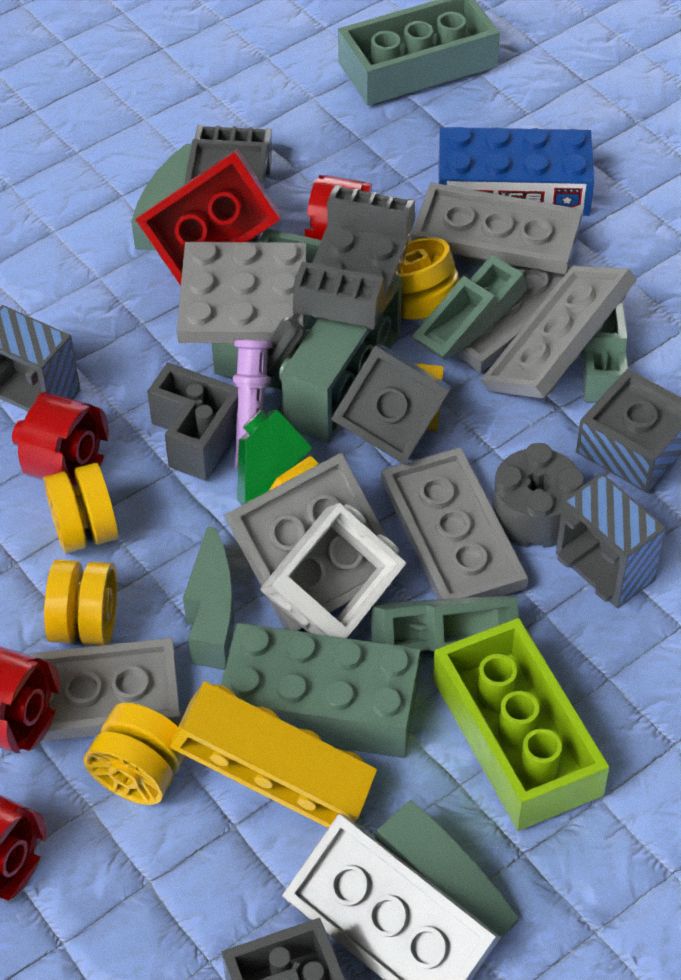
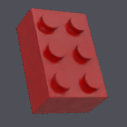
[135,148,282,286]

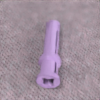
[232,339,272,468]

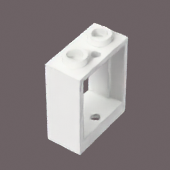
[260,503,406,638]

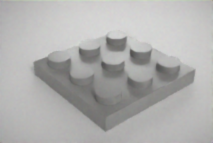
[177,242,307,344]
[224,452,404,631]

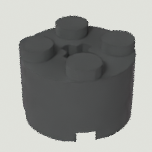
[492,443,584,548]

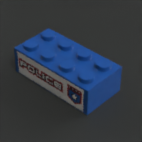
[438,127,594,216]

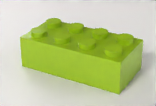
[433,618,609,831]

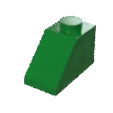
[237,410,312,505]

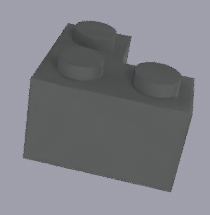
[147,362,238,481]
[221,917,345,980]

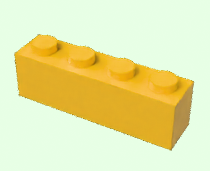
[169,681,377,828]

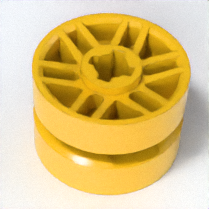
[398,238,460,320]
[43,462,119,554]
[44,560,117,646]
[83,703,186,805]

